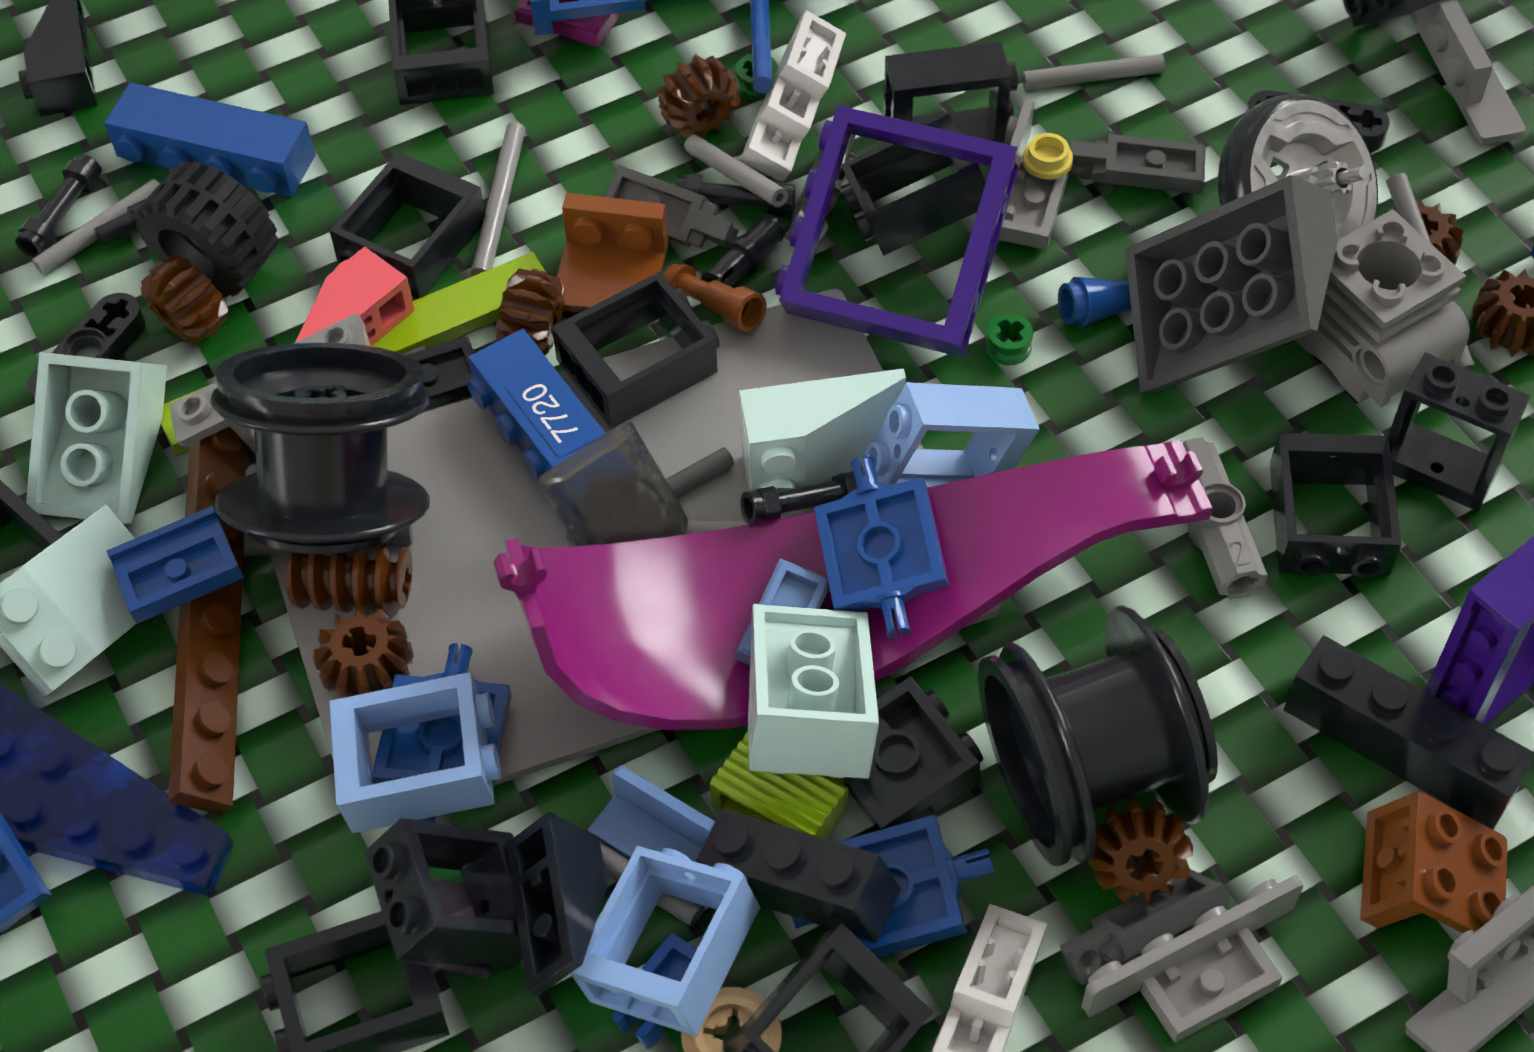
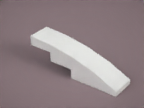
[740,10,846,182]
[932,904,1048,1052]

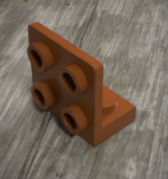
[557,193,669,313]
[1360,791,1507,933]

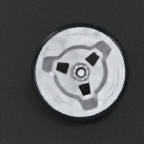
[1218,94,1378,240]

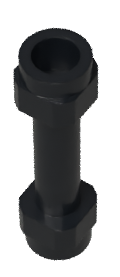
[15,154,102,258]
[675,174,795,216]
[740,471,865,525]

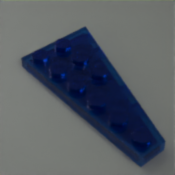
[0,684,234,896]

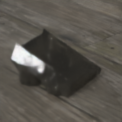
[539,421,689,547]

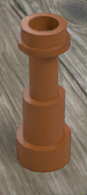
[663,264,767,332]

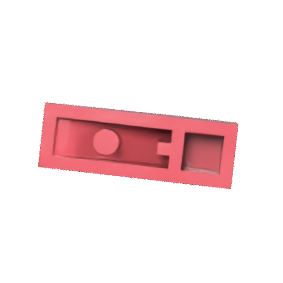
[295,247,415,346]

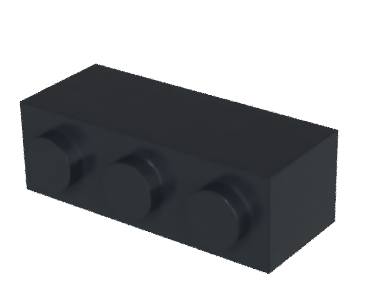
[696,808,902,943]

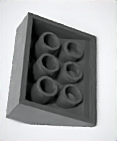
[1125,175,1338,395]

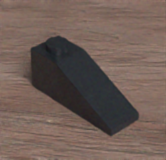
[18,0,98,117]
[506,811,608,997]

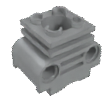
[1295,209,1470,407]

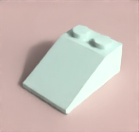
[26,352,167,524]
[739,369,906,491]
[0,504,136,697]
[748,604,879,779]

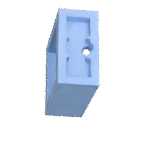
[865,382,1040,488]
[329,672,501,833]
[570,846,760,1037]

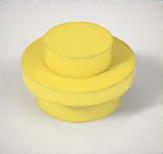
[1023,133,1073,180]

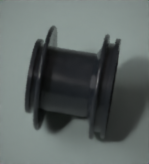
[210,343,430,554]
[978,605,1218,867]

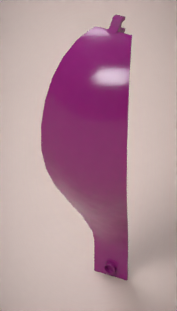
[494,440,1213,730]

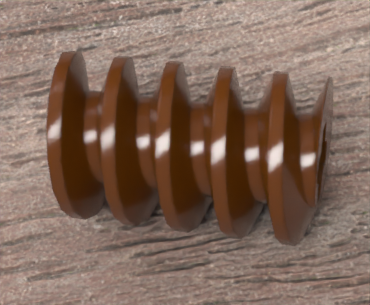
[286,545,413,618]

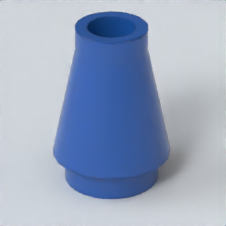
[1058,277,1132,328]

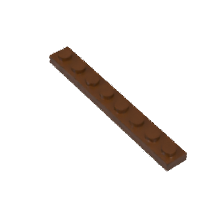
[168,426,248,816]

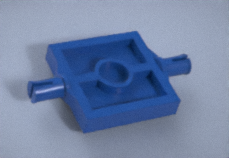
[814,455,950,639]
[372,643,512,823]
[791,815,995,958]

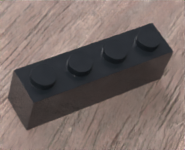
[1284,635,1534,830]

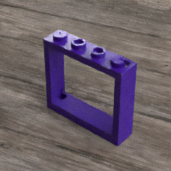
[775,105,1021,358]
[1425,536,1534,726]

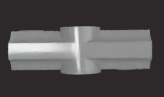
[1183,437,1268,600]

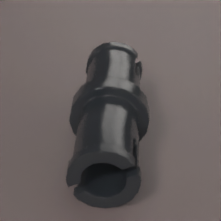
[701,214,786,288]

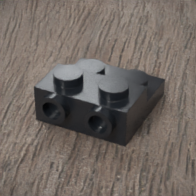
[842,676,984,830]

